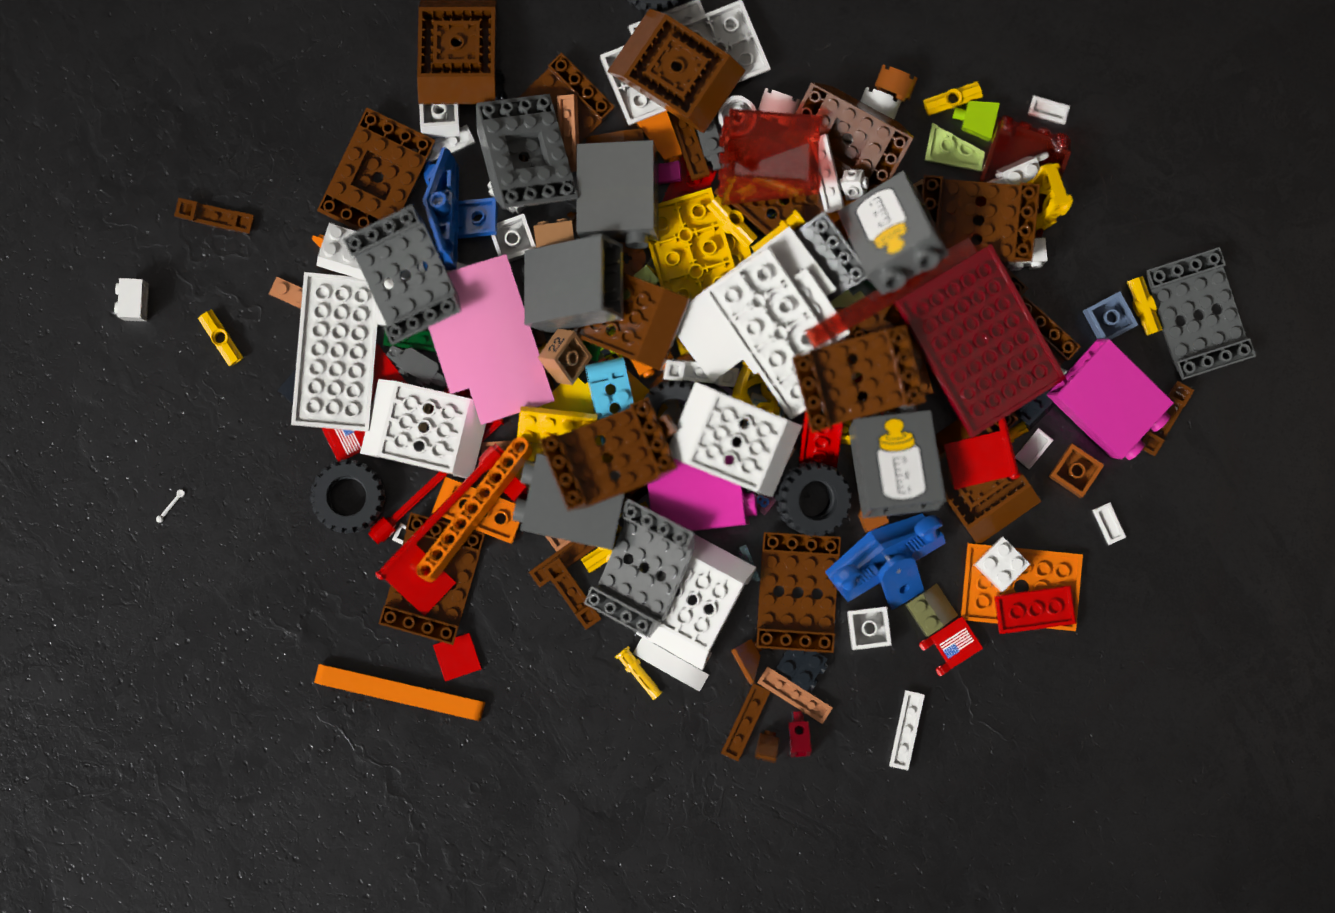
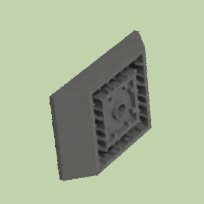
[476,94,578,209]

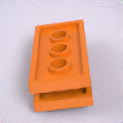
[431,477,521,544]

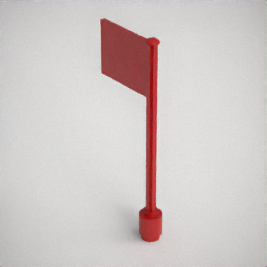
[368,386,504,545]
[944,417,1021,490]
[375,444,504,616]

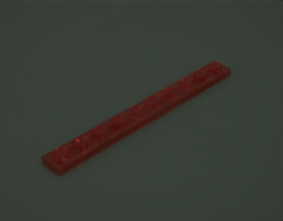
[804,237,977,349]

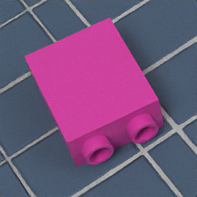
[1047,339,1173,460]
[648,454,758,531]

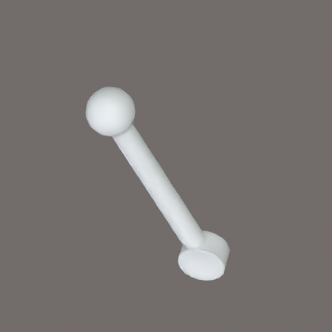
[156,490,185,523]

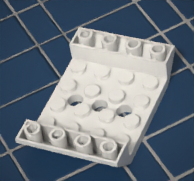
[360,379,486,479]
[668,382,802,497]
[636,534,757,670]

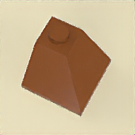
[731,639,762,684]

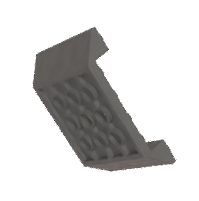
[343,205,462,345]
[794,211,867,302]
[1147,247,1256,380]
[584,499,695,638]

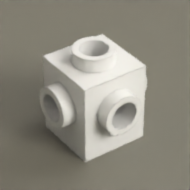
[840,169,869,200]

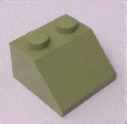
[905,583,958,637]

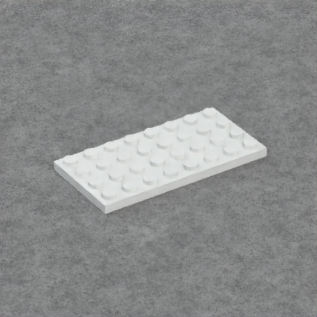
[291,272,379,432]

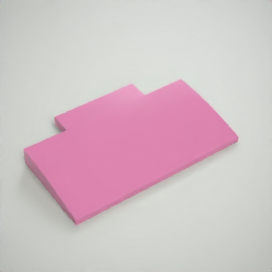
[429,254,554,425]

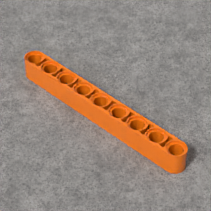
[417,437,533,582]
[314,664,485,721]

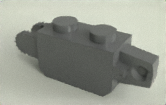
[696,119,723,171]
[386,346,448,389]

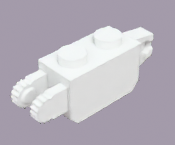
[987,152,1052,185]

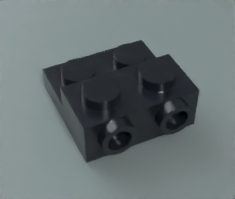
[774,650,829,691]

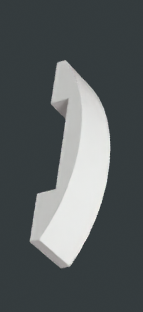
[663,359,739,387]
[633,637,709,692]

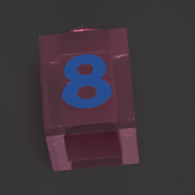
[749,490,776,516]

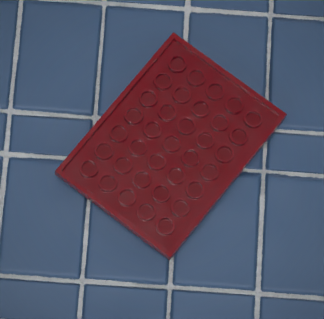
[894,244,1066,437]

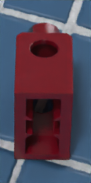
[788,711,811,757]

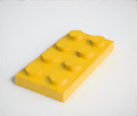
[517,406,598,443]

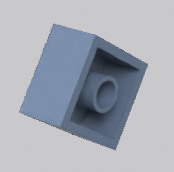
[1083,291,1138,340]

